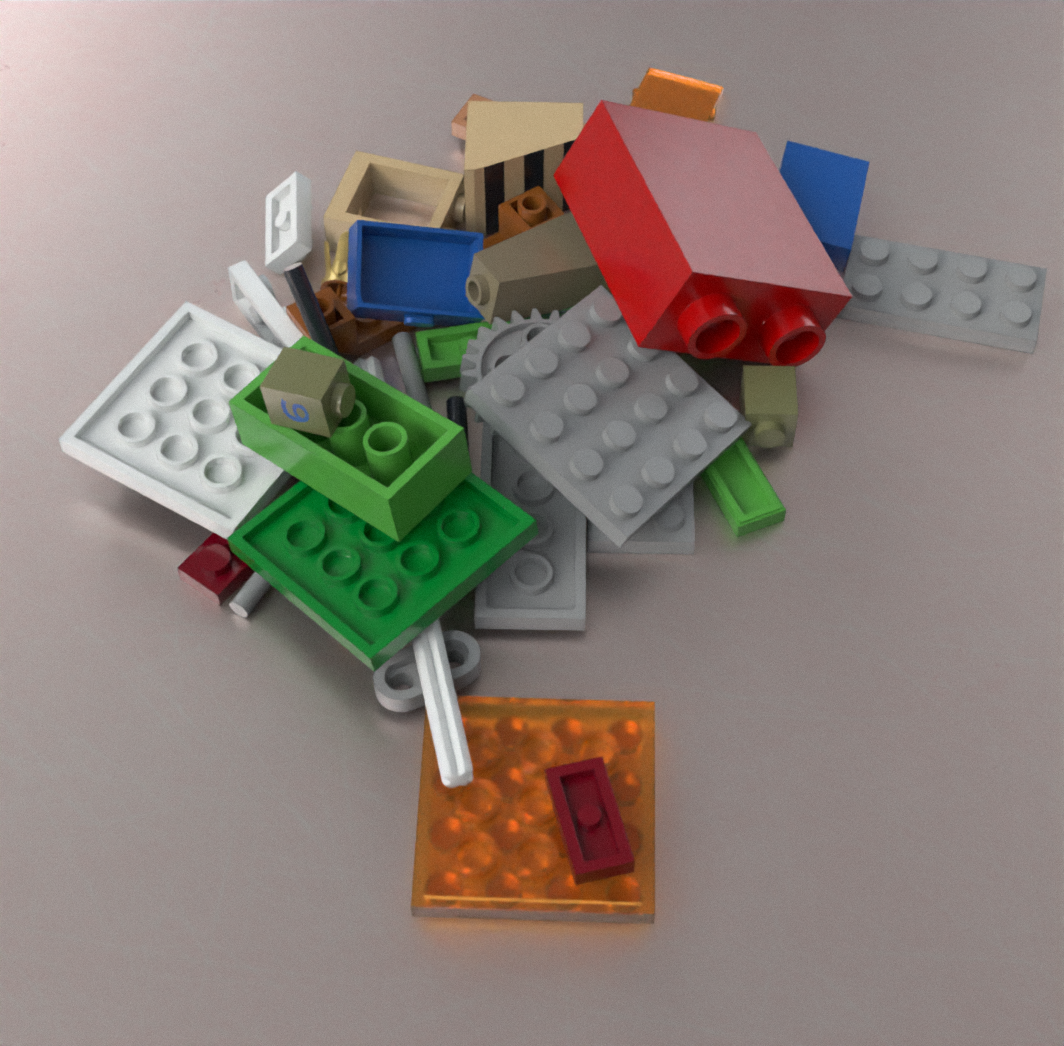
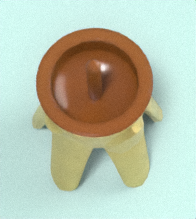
[320,231,349,305]

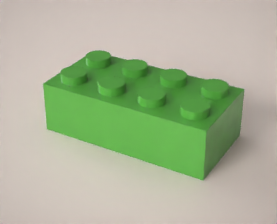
[228,336,472,542]

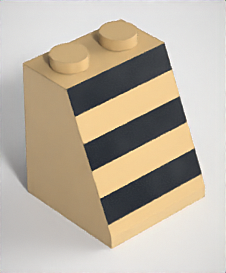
[464,101,586,236]

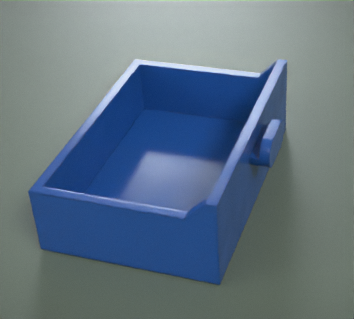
[778,140,870,272]
[347,220,485,327]

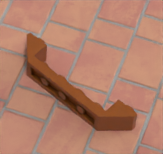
[286,186,565,357]

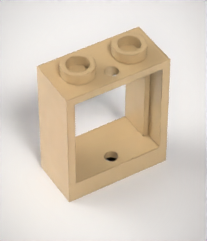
[323,151,466,252]

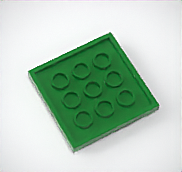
[227,472,539,672]

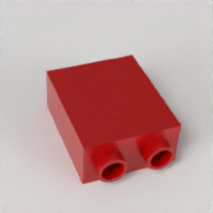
[553,100,853,367]

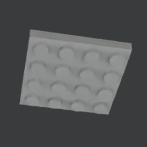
[463,285,752,548]

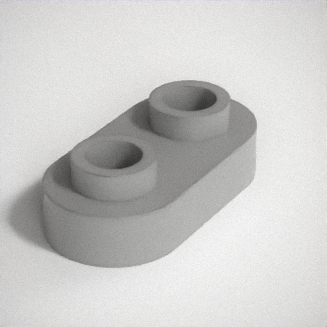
[373,630,481,712]

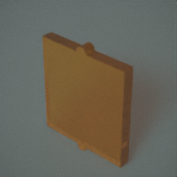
[630,67,723,122]

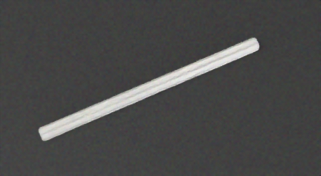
[354,356,474,788]

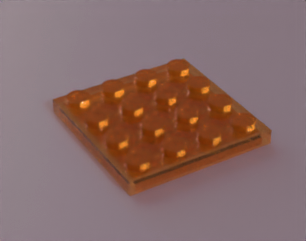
[411,696,655,924]

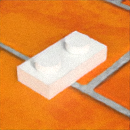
[265,171,313,275]

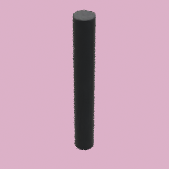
[283,263,341,357]

